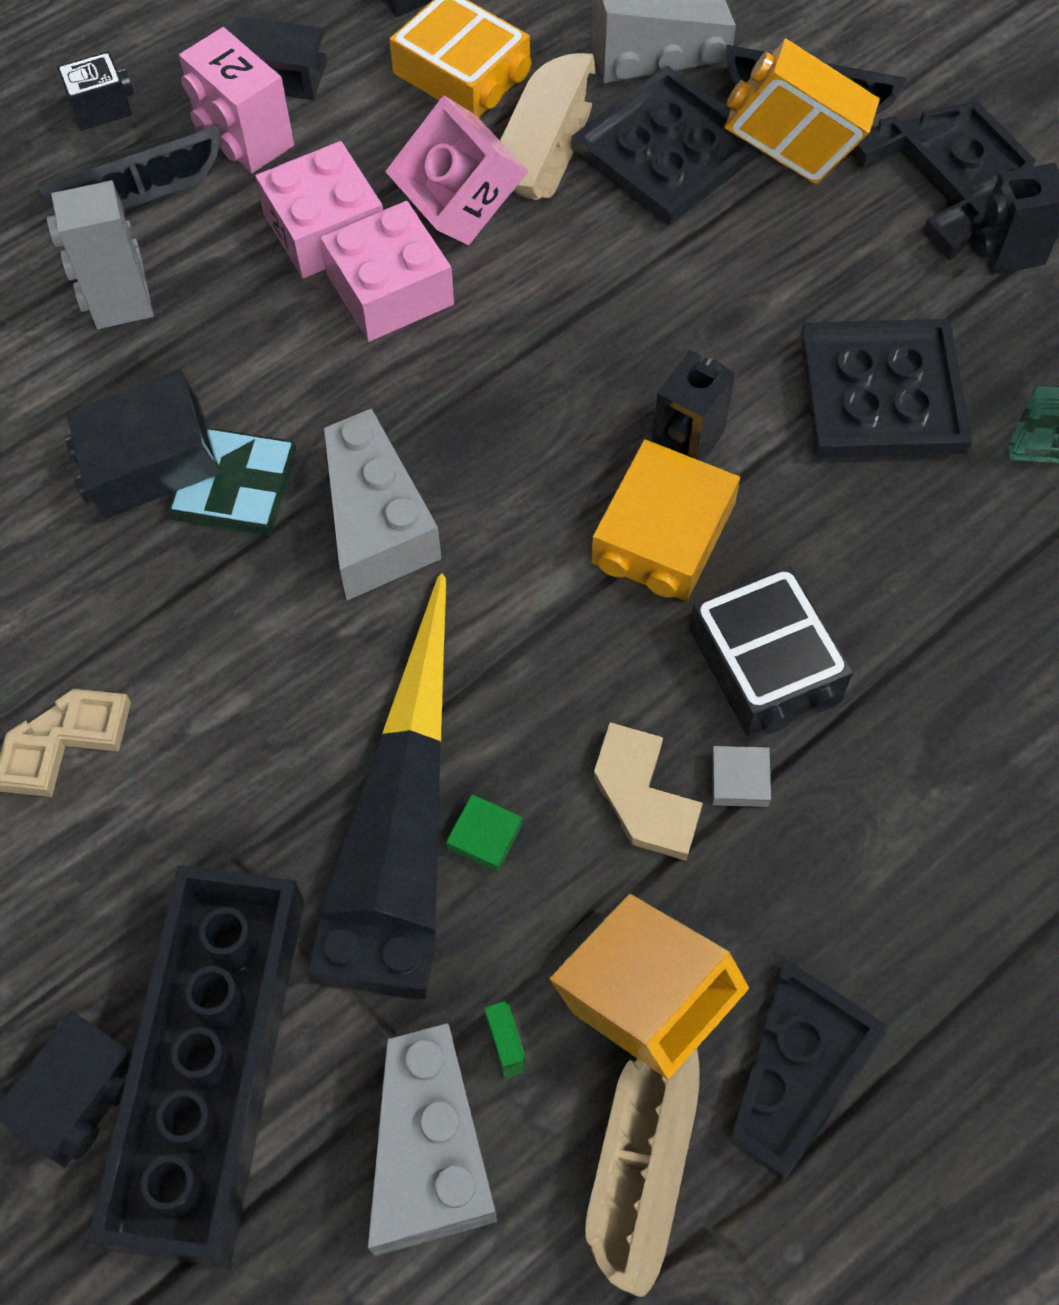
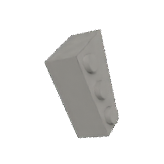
[591,0,736,83]
[47,180,154,329]
[324,409,441,600]
[368,1023,497,1257]

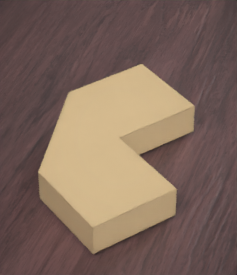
[0,689,131,797]
[594,722,703,861]

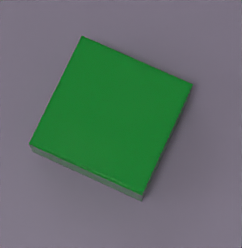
[446,794,523,872]
[485,1001,526,1079]

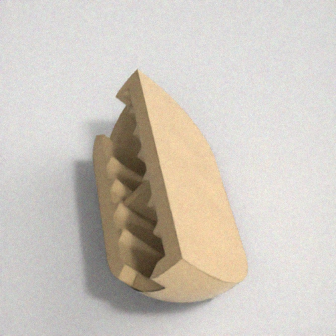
[500,53,595,200]
[585,1048,699,1297]

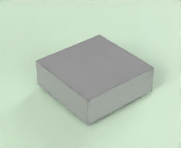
[712,746,771,807]

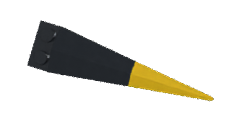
[307,573,446,998]

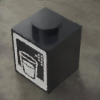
[57,51,134,131]

